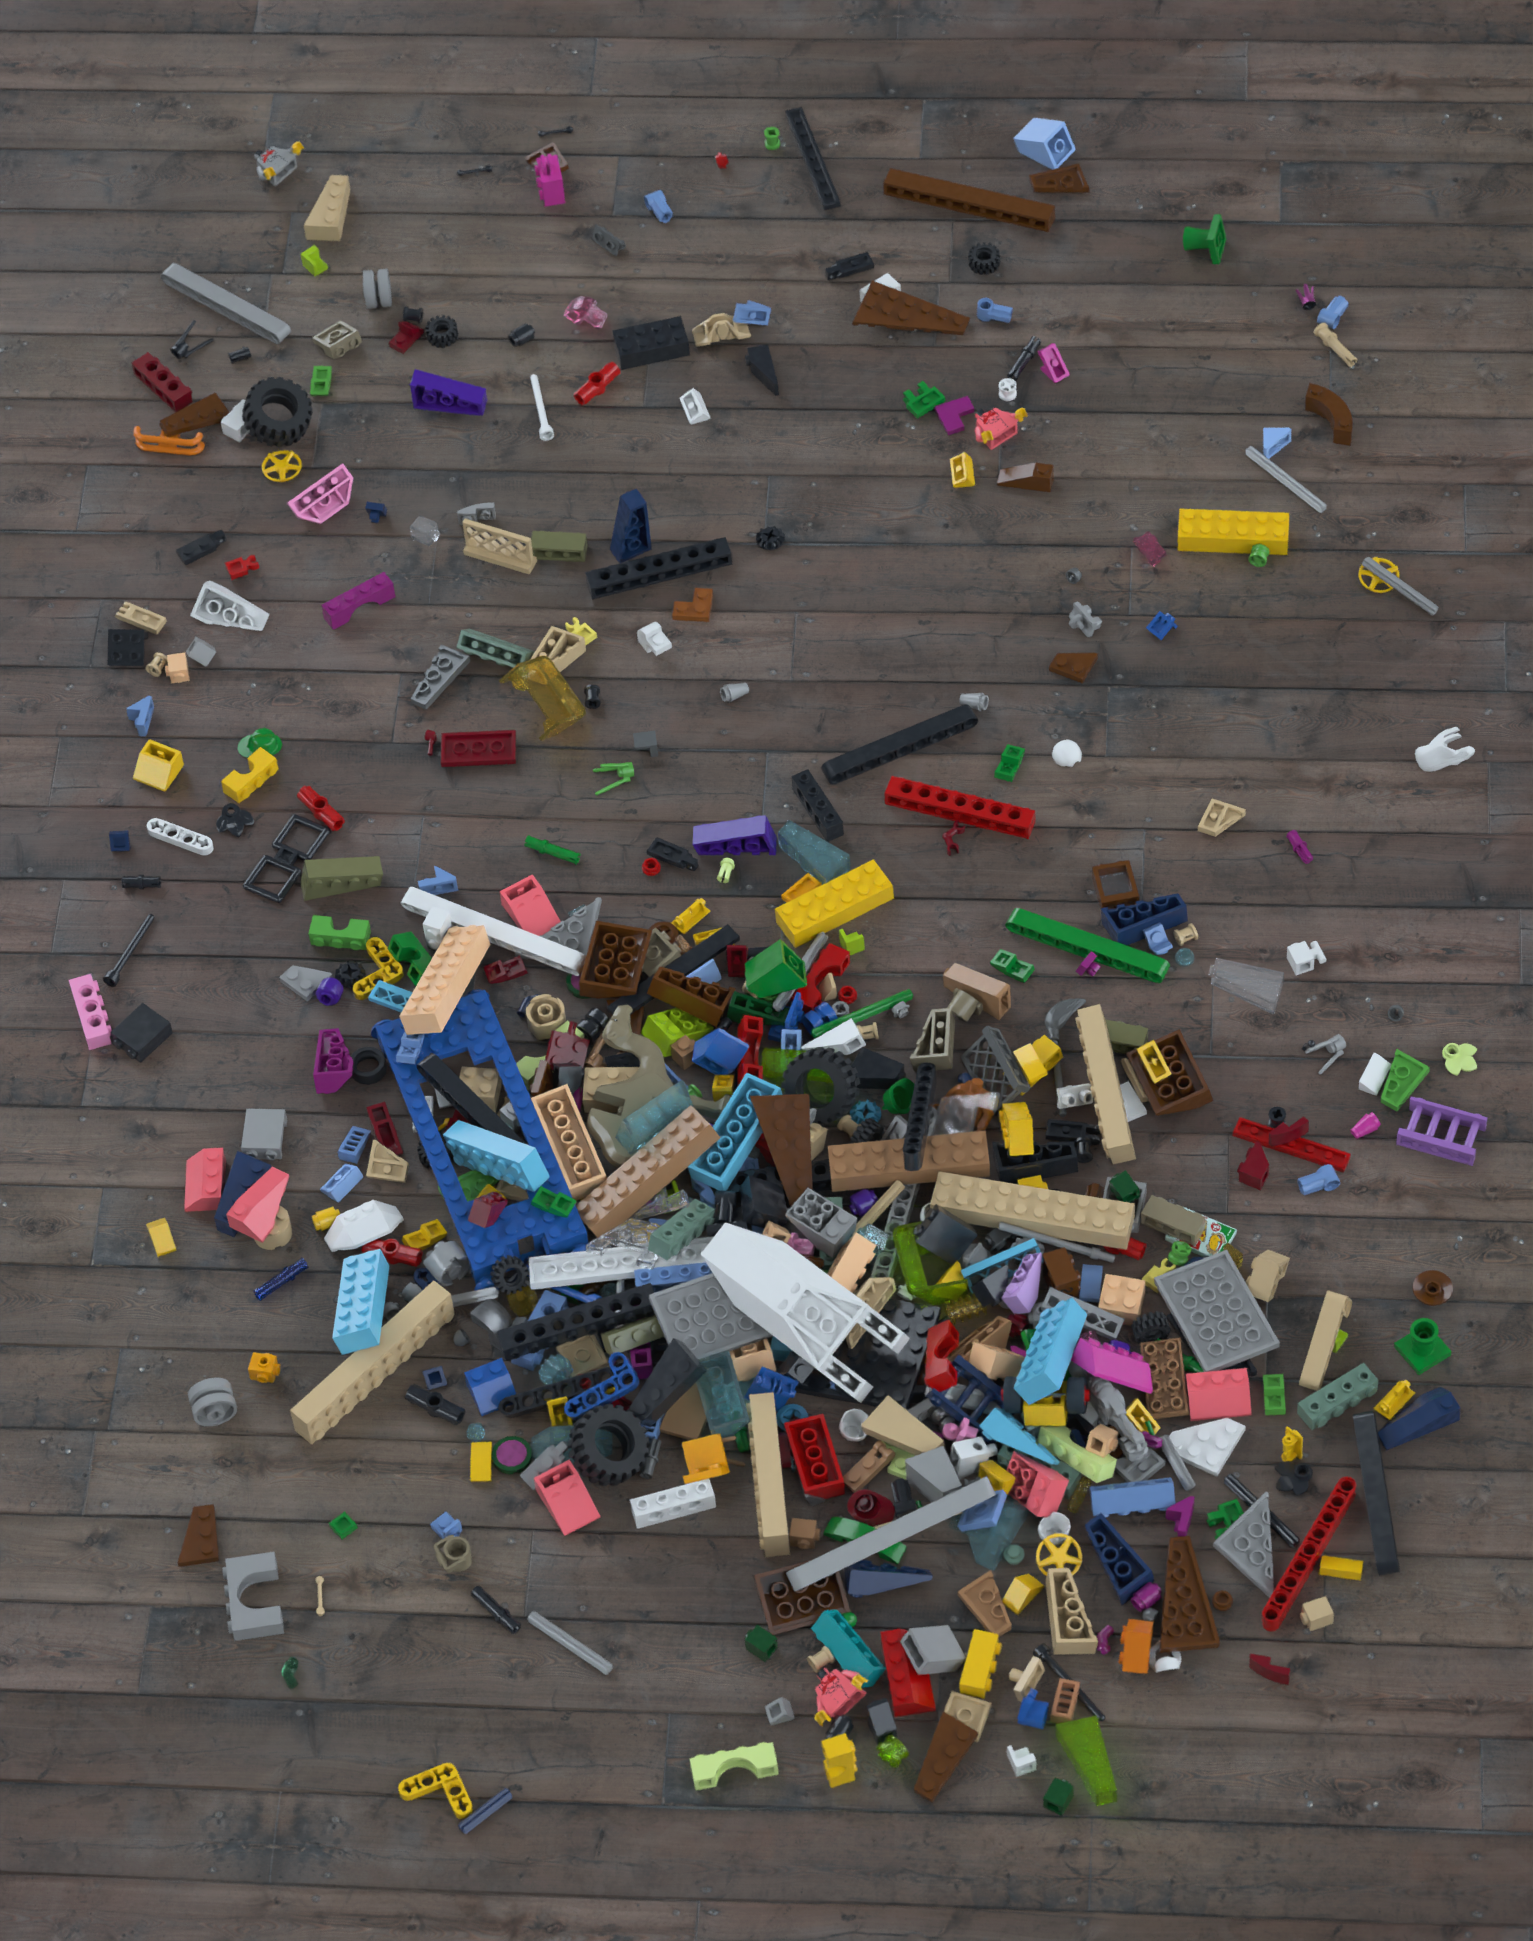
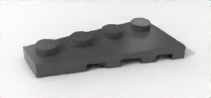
[411,644,471,710]

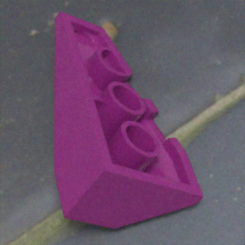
[313,1028,354,1094]

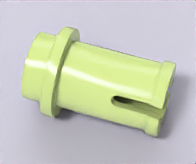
[717,858,735,883]

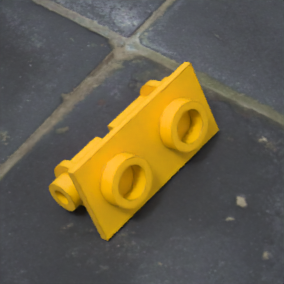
[671,898,711,934]
[1374,1380,1415,1420]
[1281,1426,1303,1462]

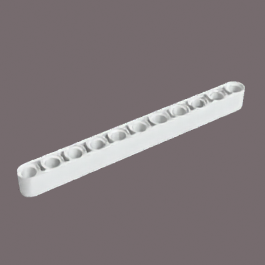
[400,887,586,976]

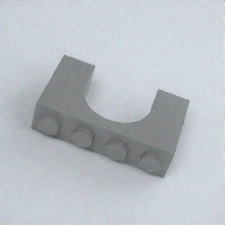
[222,1552,284,1641]

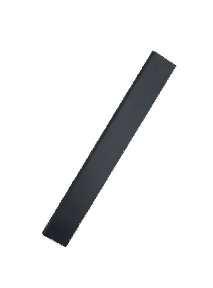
[785,107,841,210]
[607,924,740,1016]

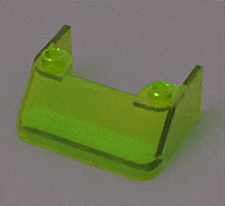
[893,1221,968,1305]

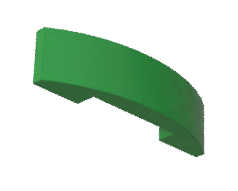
[823,1517,907,1565]

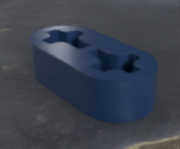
[413,1268,442,1290]

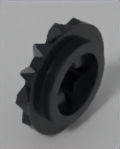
[756,525,785,550]
[335,961,366,988]

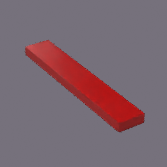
[1232,1117,1351,1173]

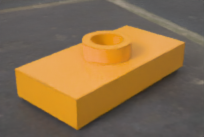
[781,873,822,903]

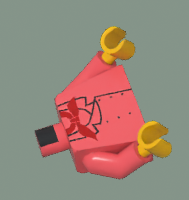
[975,408,1028,450]
[814,1668,868,1727]

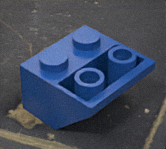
[692,1028,749,1075]

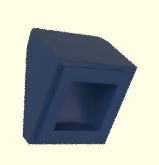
[422,1366,447,1391]

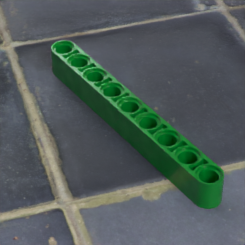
[1005,908,1170,983]

